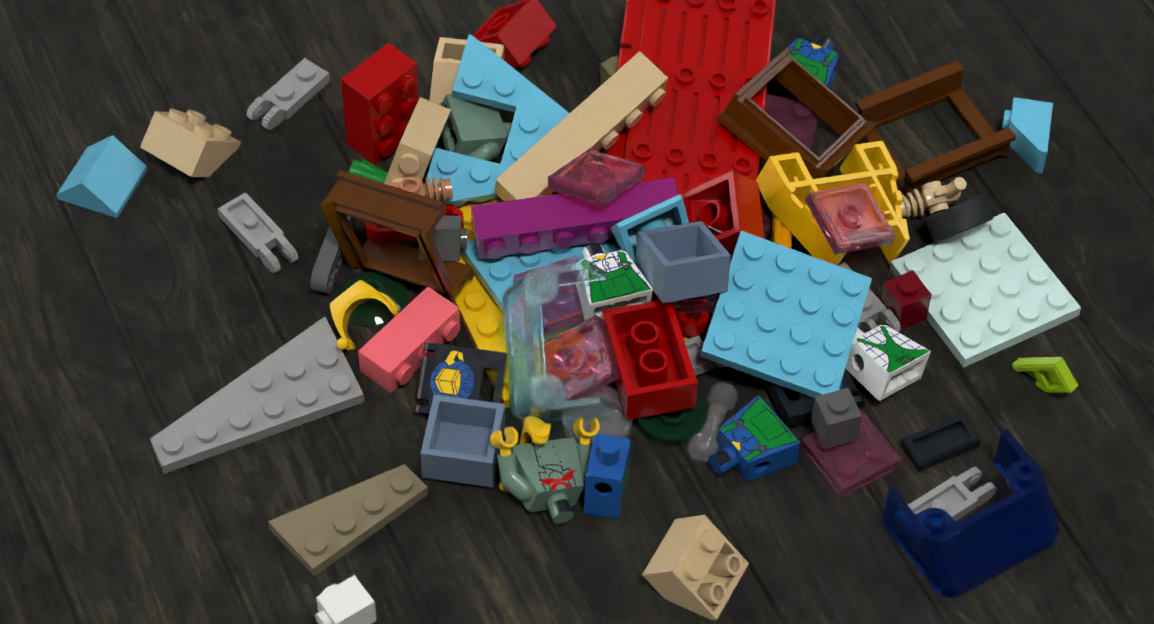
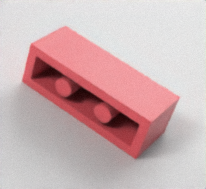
[358,287,461,393]

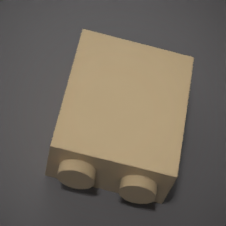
[384,97,451,185]

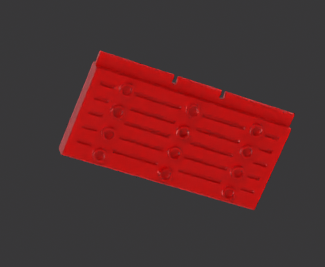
[600,0,776,195]

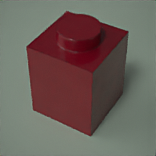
[881,270,932,331]

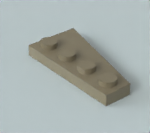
[268,464,428,576]

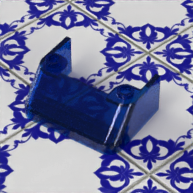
[882,429,1059,598]

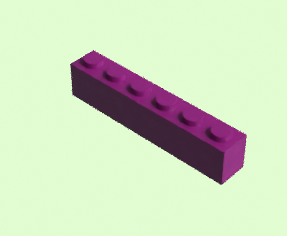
[471,178,679,259]

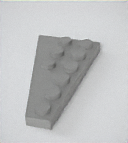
[150,317,364,474]

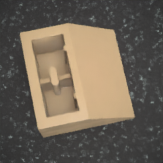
[429,37,504,104]
[140,109,241,177]
[642,515,749,620]

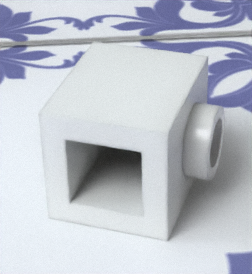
[315,575,376,624]

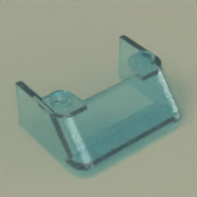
[503,261,618,421]

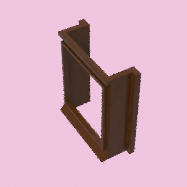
[717,48,878,179]
[855,60,1016,197]
[320,170,475,299]

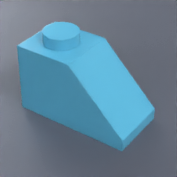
[1002,97,1053,173]

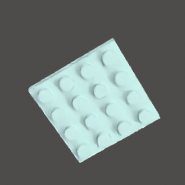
[890,212,1081,368]

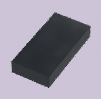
[900,414,981,472]

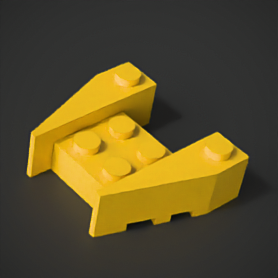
[755,141,910,266]

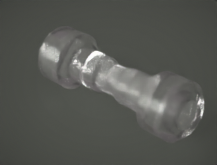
[687,382,738,462]

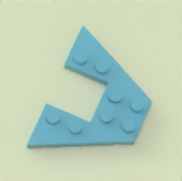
[424,34,570,206]

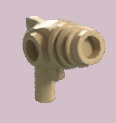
[900,177,967,219]

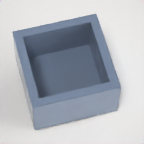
[635,221,731,303]
[420,394,505,487]

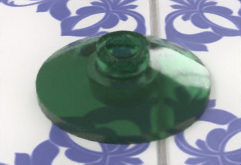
[339,271,408,328]
[638,390,708,442]

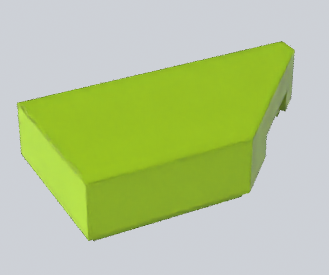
[1012,357,1078,393]

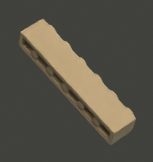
[495,51,668,201]

